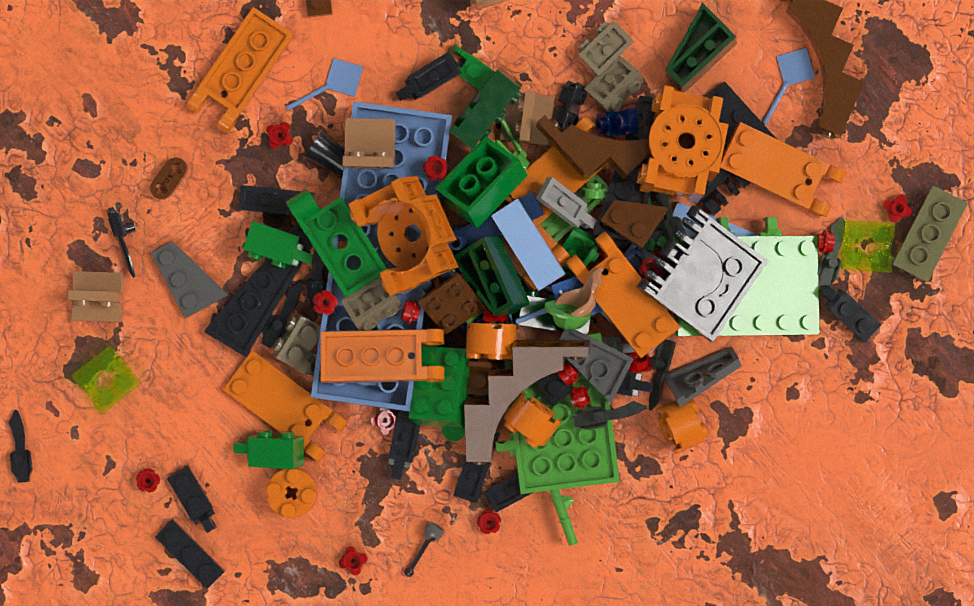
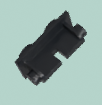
[553,81,587,130]

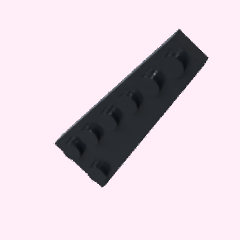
[593,95,655,242]
[204,222,313,357]

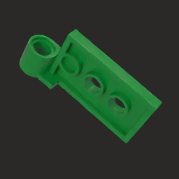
[286,189,387,297]

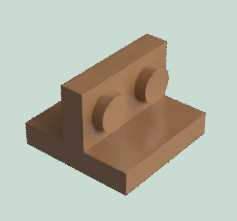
[500,91,554,146]
[68,271,124,322]

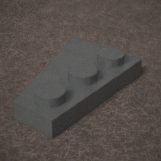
[151,241,229,318]
[559,330,634,403]

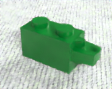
[243,221,313,269]
[234,430,304,469]

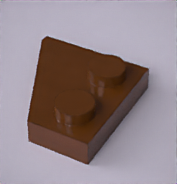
[600,200,668,249]

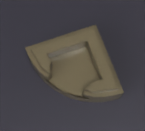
[298,351,317,376]

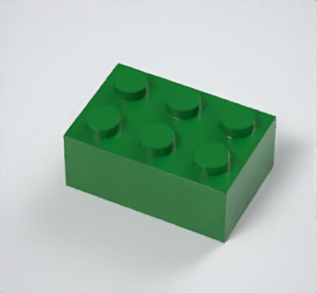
[435,136,528,228]
[409,346,475,429]

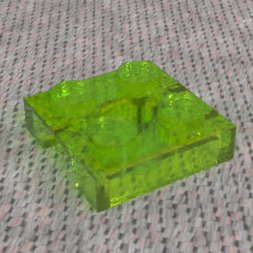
[841,220,895,273]
[71,345,142,415]

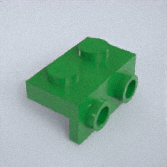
[561,227,600,279]

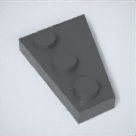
[665,346,741,407]

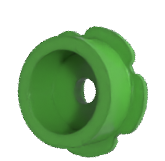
[582,182,606,199]

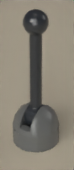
[404,521,445,577]

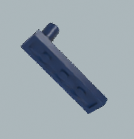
[448,192,545,256]

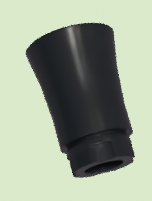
[304,130,345,177]

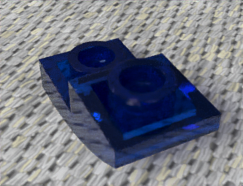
[595,108,638,138]

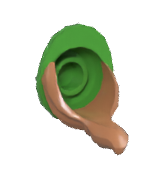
[544,267,604,331]

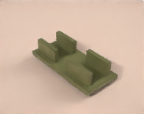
[892,185,968,282]

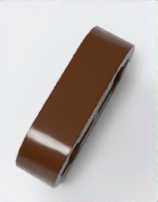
[150,157,188,200]

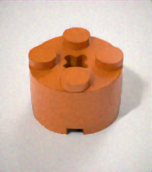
[466,323,517,359]
[504,392,562,448]
[656,399,709,454]
[266,468,318,518]

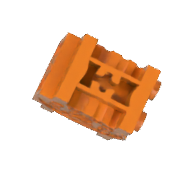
[636,85,728,203]
[348,176,458,296]

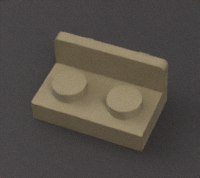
[576,20,634,76]
[584,56,644,115]
[341,276,403,331]
[272,313,321,370]

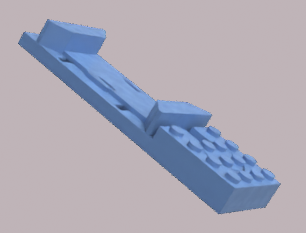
[311,101,452,411]

